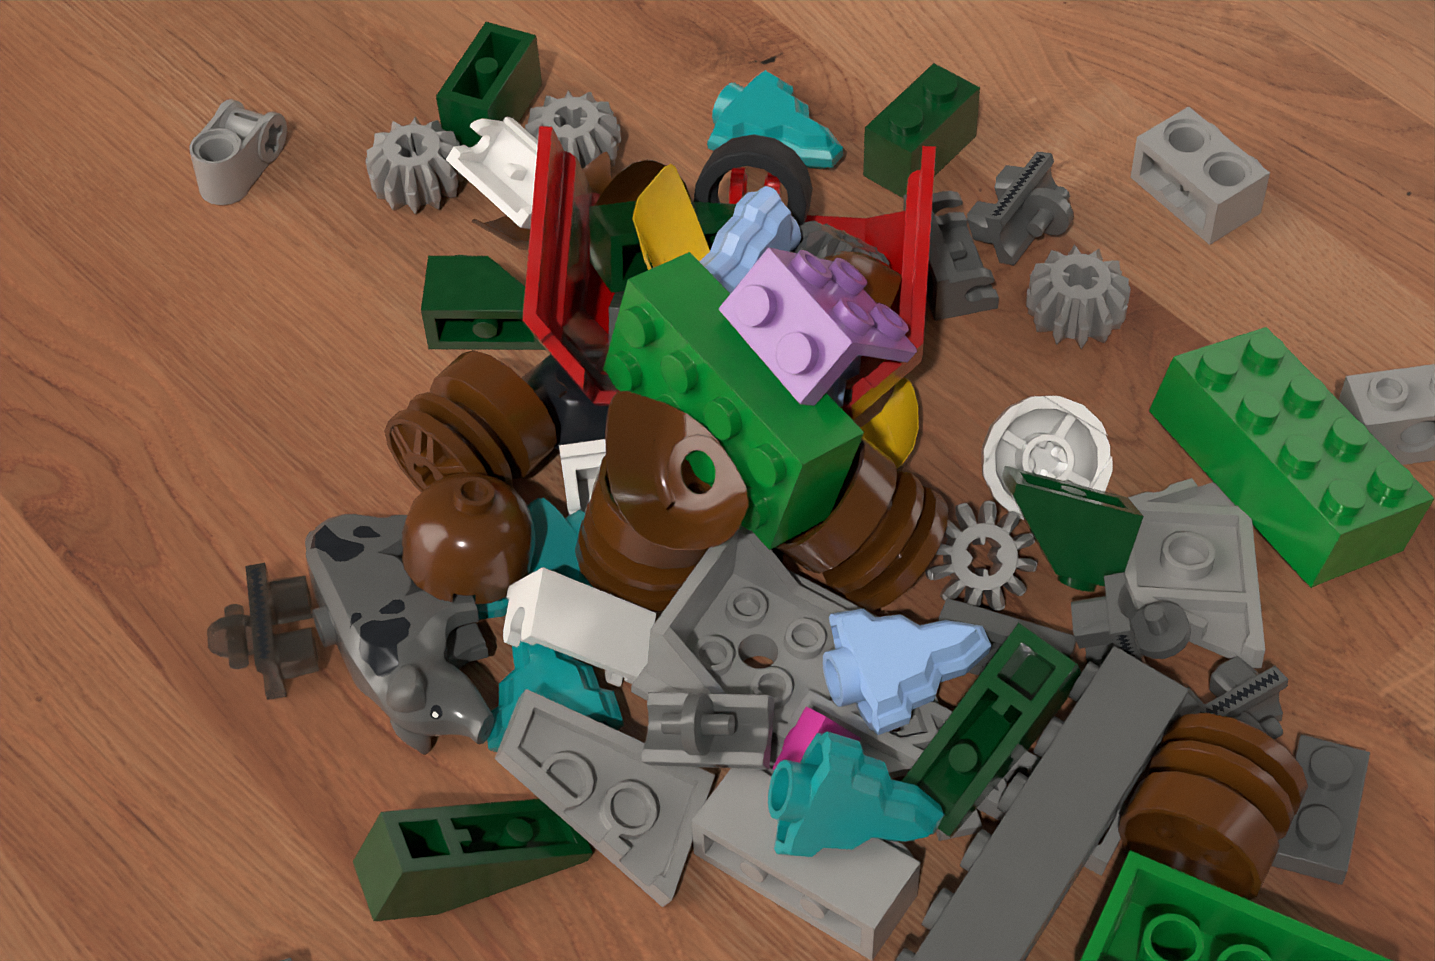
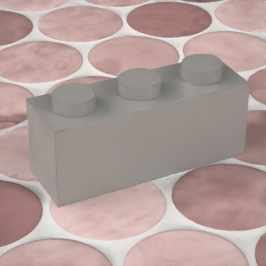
[691,768,920,961]

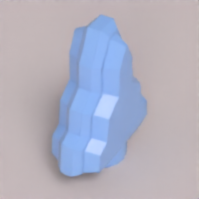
[699,186,801,294]
[822,608,992,735]

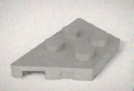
[1125,478,1266,668]

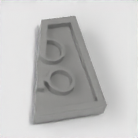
[495,689,715,907]

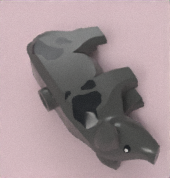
[305,514,494,755]

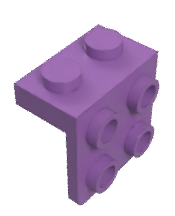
[718,247,917,406]

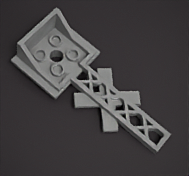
[631,525,1128,876]

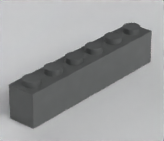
[895,646,1189,961]

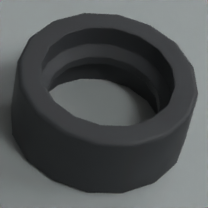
[693,134,813,227]

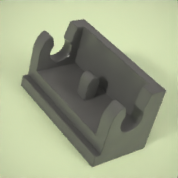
[903,191,999,321]

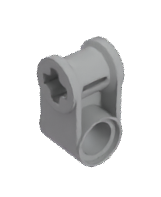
[189,99,287,205]

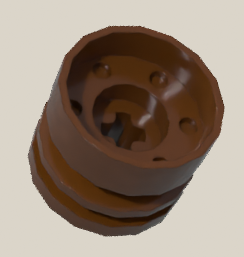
[384,350,557,492]
[776,437,948,611]
[575,455,712,612]
[1118,713,1308,900]

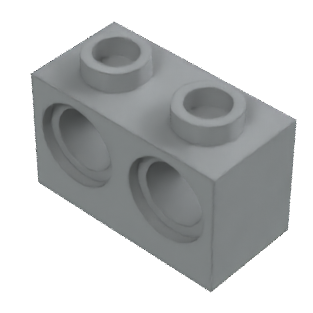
[1130,106,1270,245]

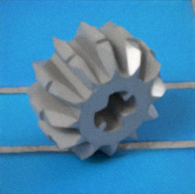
[525,90,621,173]
[366,116,464,214]
[1026,244,1131,349]
[925,501,1037,611]

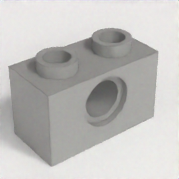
[1339,364,1435,465]

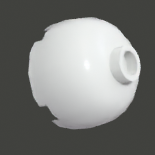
[981,395,1113,520]

